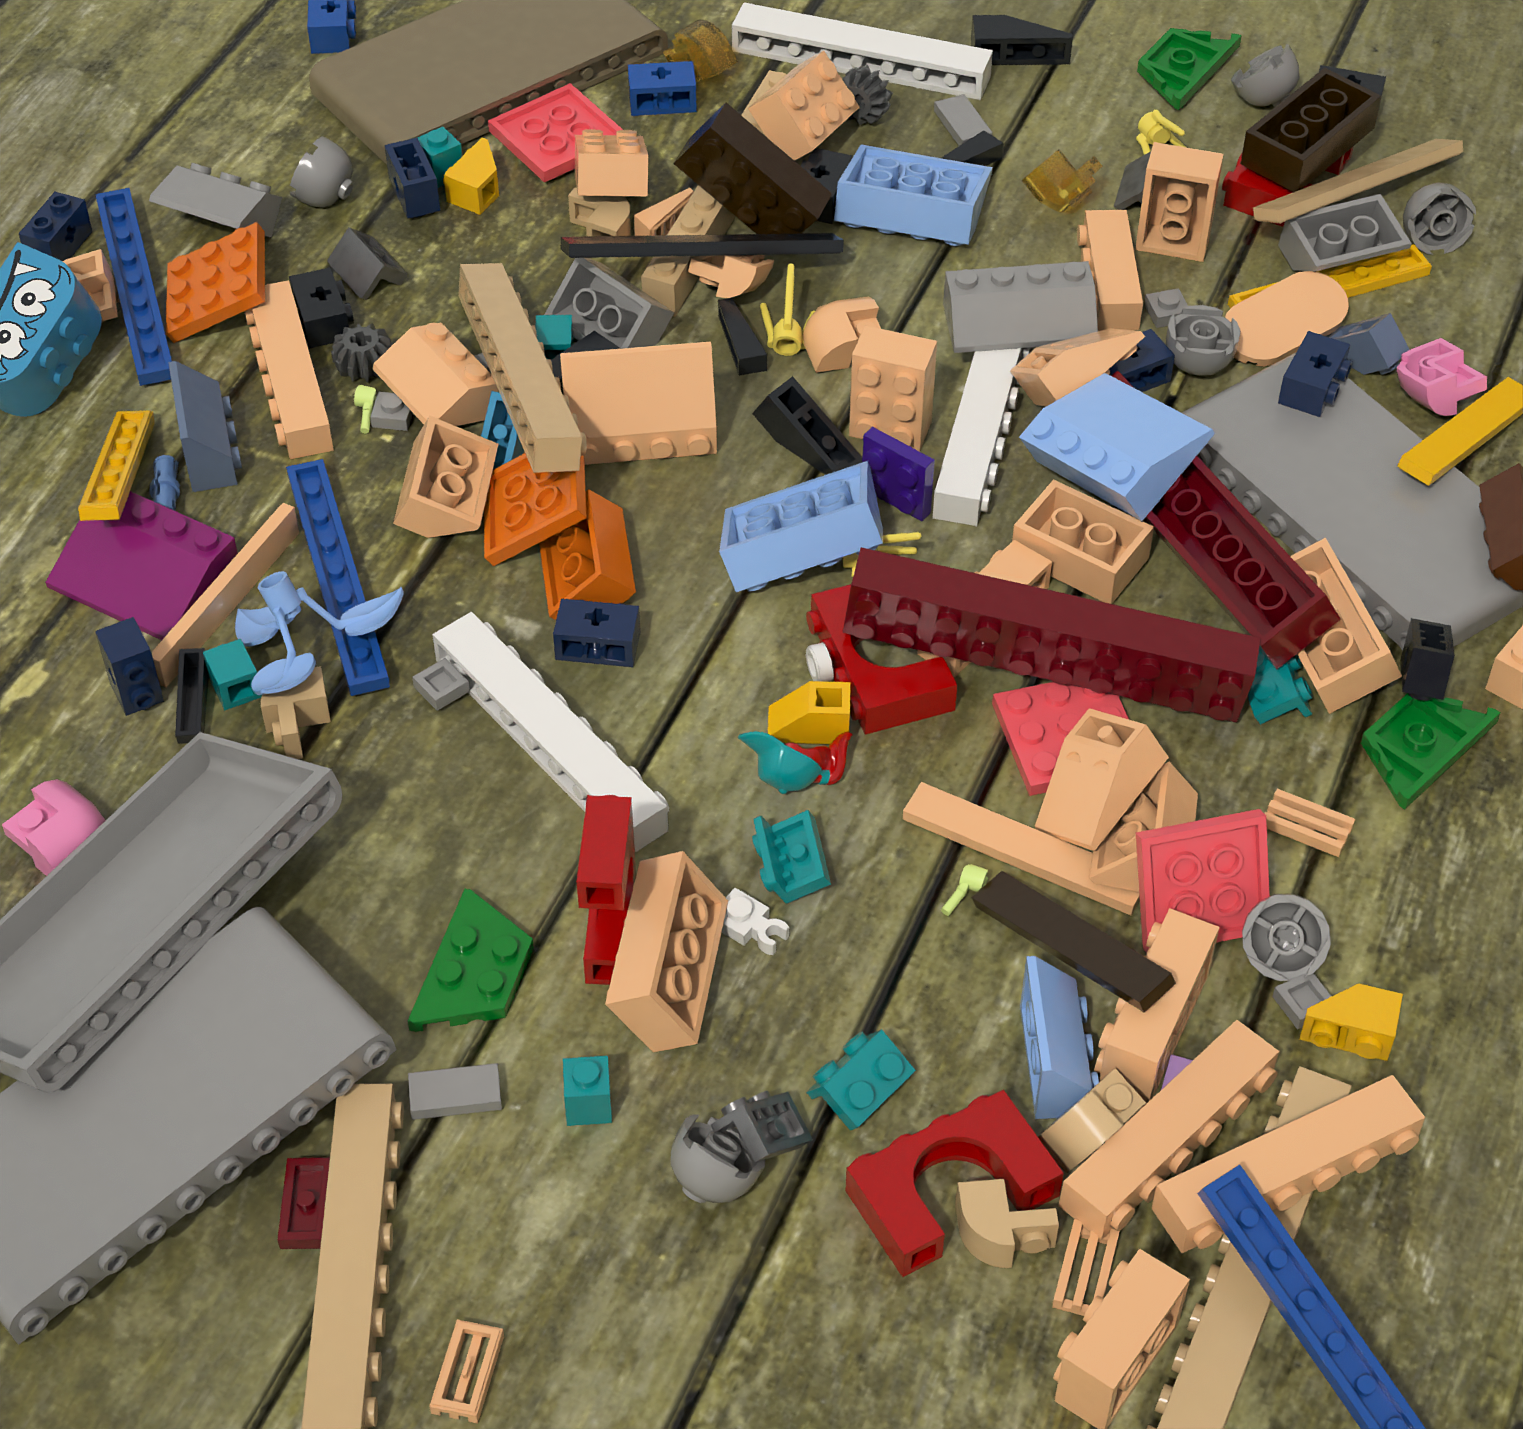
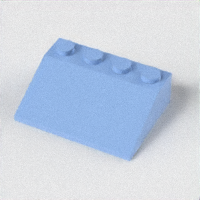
[834,145,993,246]
[1019,373,1215,521]
[719,461,883,592]

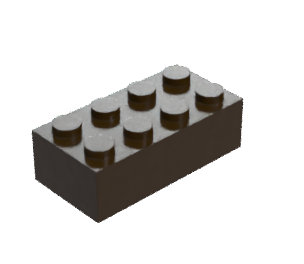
[1240,68,1381,192]
[673,103,832,234]

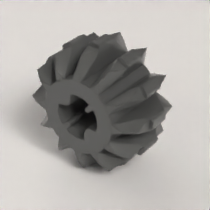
[842,65,893,125]
[331,323,393,383]

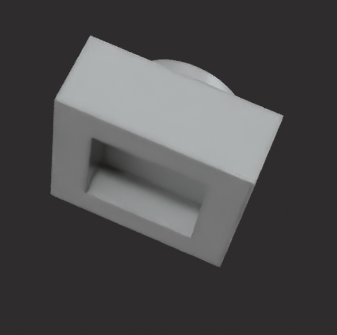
[1144,288,1188,328]
[370,392,413,431]
[412,658,470,711]
[1272,973,1331,1030]

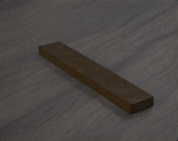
[971,871,1176,1012]

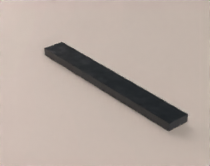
[560,233,844,258]

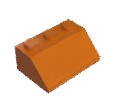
[539,489,636,620]

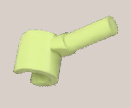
[354,385,377,434]
[941,864,988,916]

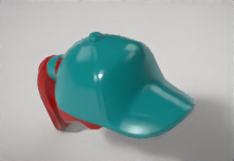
[738,731,852,794]

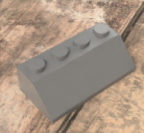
[943,261,1098,353]

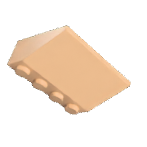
[560,341,717,465]

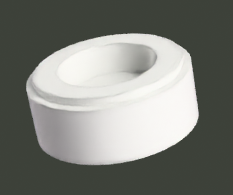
[806,642,834,682]

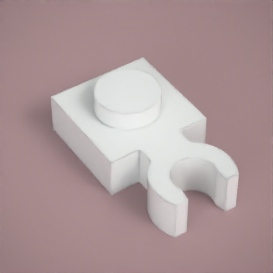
[722,888,789,955]

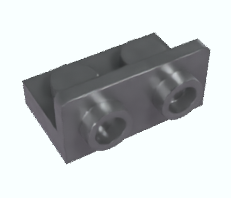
[711,1091,813,1163]

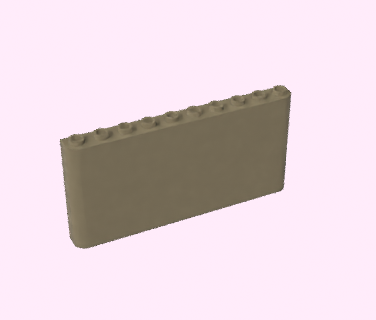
[309,0,668,165]

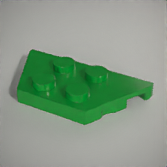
[1137,28,1242,110]
[1361,693,1501,810]
[407,888,534,1032]

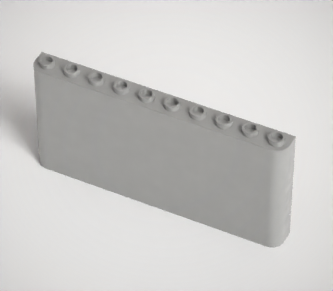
[1181,353,1523,651]
[0,732,342,1093]
[0,907,397,1345]

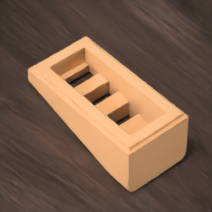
[634,188,694,236]

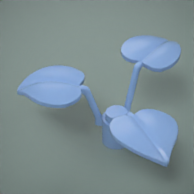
[235,571,404,695]

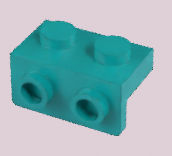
[1247,650,1313,725]
[752,810,831,904]
[806,1029,916,1130]

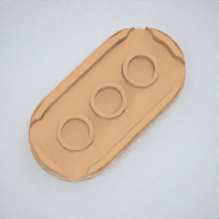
[1225,271,1349,367]

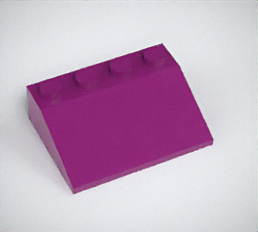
[45,491,238,640]

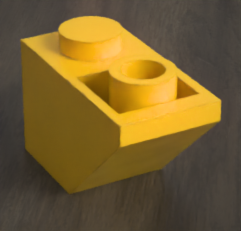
[443,137,499,215]
[767,681,850,745]
[1299,983,1403,1061]

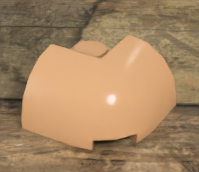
[62,249,120,322]
[688,255,774,298]
[803,296,881,373]

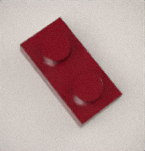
[277,1157,330,1249]

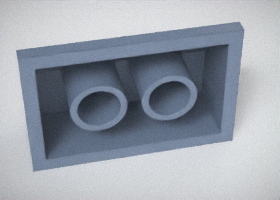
[168,361,242,492]

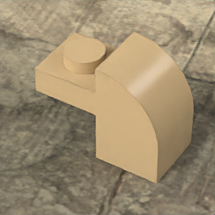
[568,188,631,258]
[261,666,331,759]
[1038,1068,1146,1173]
[955,1179,1059,1268]

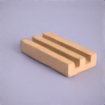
[1264,788,1355,857]
[1052,1219,1120,1316]
[429,1319,504,1424]

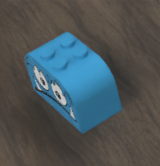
[0,242,102,417]

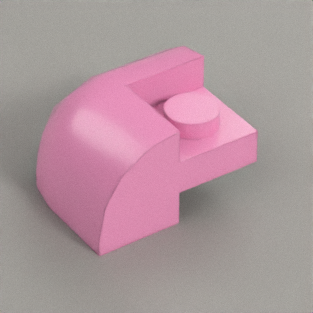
[1397,338,1487,416]
[2,779,106,876]

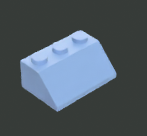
[1020,956,1099,1119]

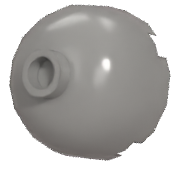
[1231,44,1300,108]
[290,136,354,208]
[1403,182,1476,255]
[1166,305,1241,376]
[1242,893,1331,981]
[670,1114,765,1203]

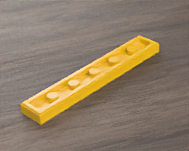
[1228,244,1432,309]
[1397,377,1523,486]
[78,410,155,521]

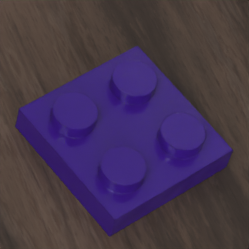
[862,427,935,521]

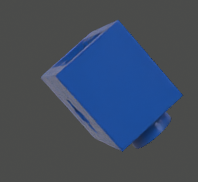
[307,0,356,54]
[628,61,697,116]

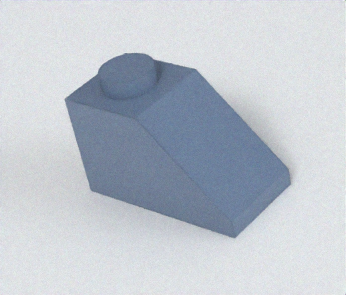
[1329,313,1410,375]

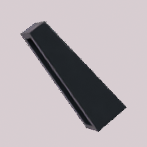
[941,130,1004,166]
[718,298,767,376]
[175,648,209,744]

